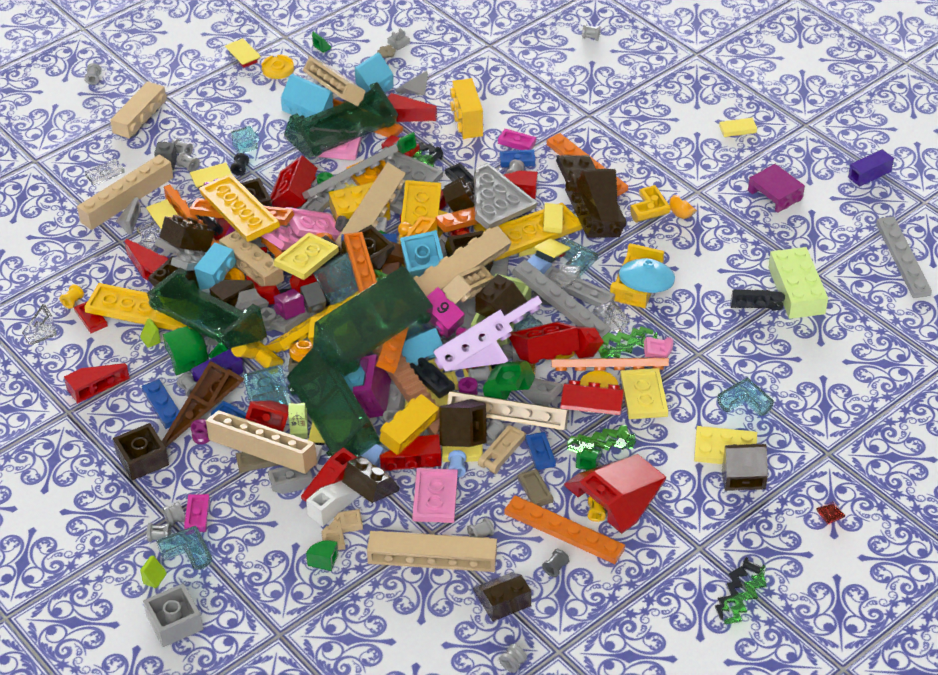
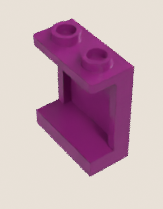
[748,163,805,213]
[352,354,391,418]

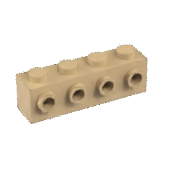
[110,81,167,139]
[219,230,284,286]
[442,264,494,304]

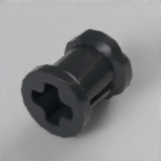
[230,153,250,176]

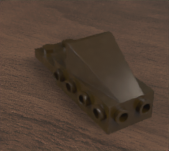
[556,155,626,238]

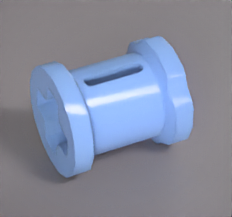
[448,450,466,477]

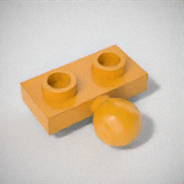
[398,216,438,237]

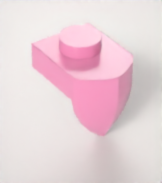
[644,337,673,358]

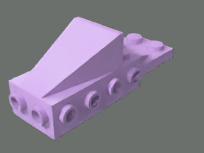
[433,295,542,372]

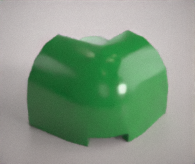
[162,326,209,376]
[483,361,535,400]

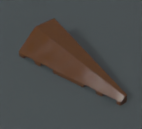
[162,361,244,448]

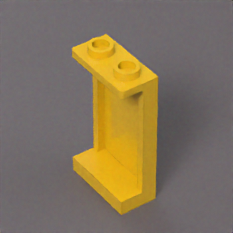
[610,243,664,309]

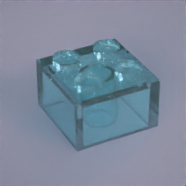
[313,252,358,305]
[243,364,291,405]

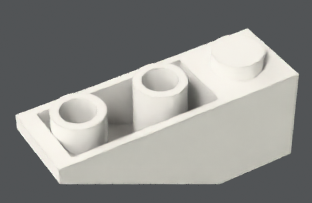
[306,481,360,527]

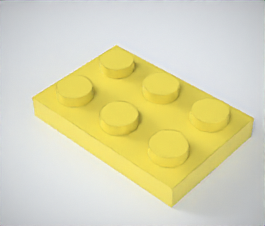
[274,233,339,280]
[620,368,668,419]
[694,426,757,464]

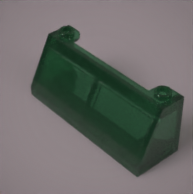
[284,82,398,158]
[313,266,433,376]
[147,267,267,348]
[287,342,381,458]

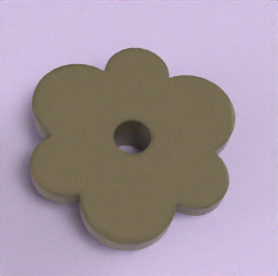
[377,45,396,58]

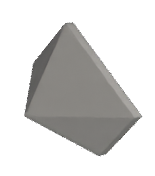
[395,71,428,95]
[116,197,141,235]

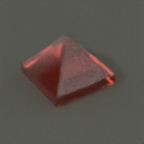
[816,501,846,524]

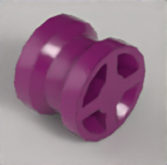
[458,377,478,395]
[190,419,210,444]

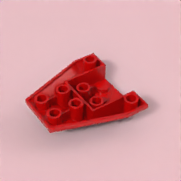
[564,454,667,534]

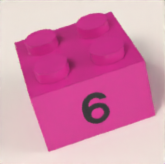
[421,287,465,338]

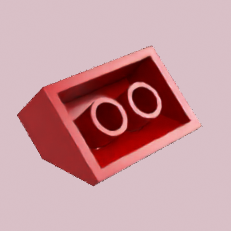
[270,155,318,208]
[509,321,580,364]
[560,380,624,415]

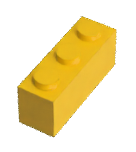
[379,394,439,455]

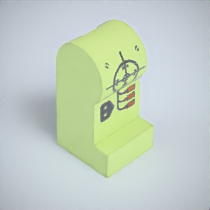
[289,403,308,439]

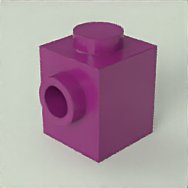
[274,289,305,320]

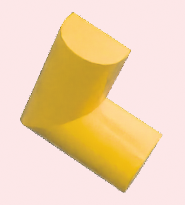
[630,185,671,223]
[231,338,284,373]

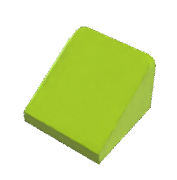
[140,318,161,348]
[140,555,167,588]

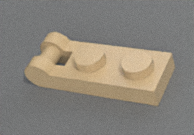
[478,425,526,474]

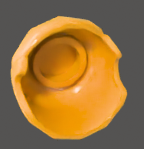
[669,195,697,219]

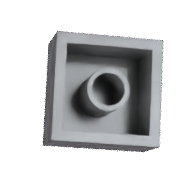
[143,583,204,647]

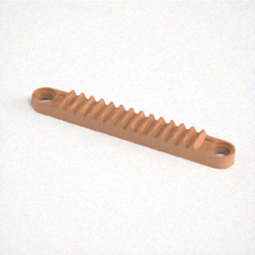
[360,319,440,440]

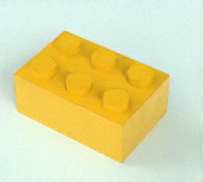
[450,78,483,139]
[328,182,391,221]

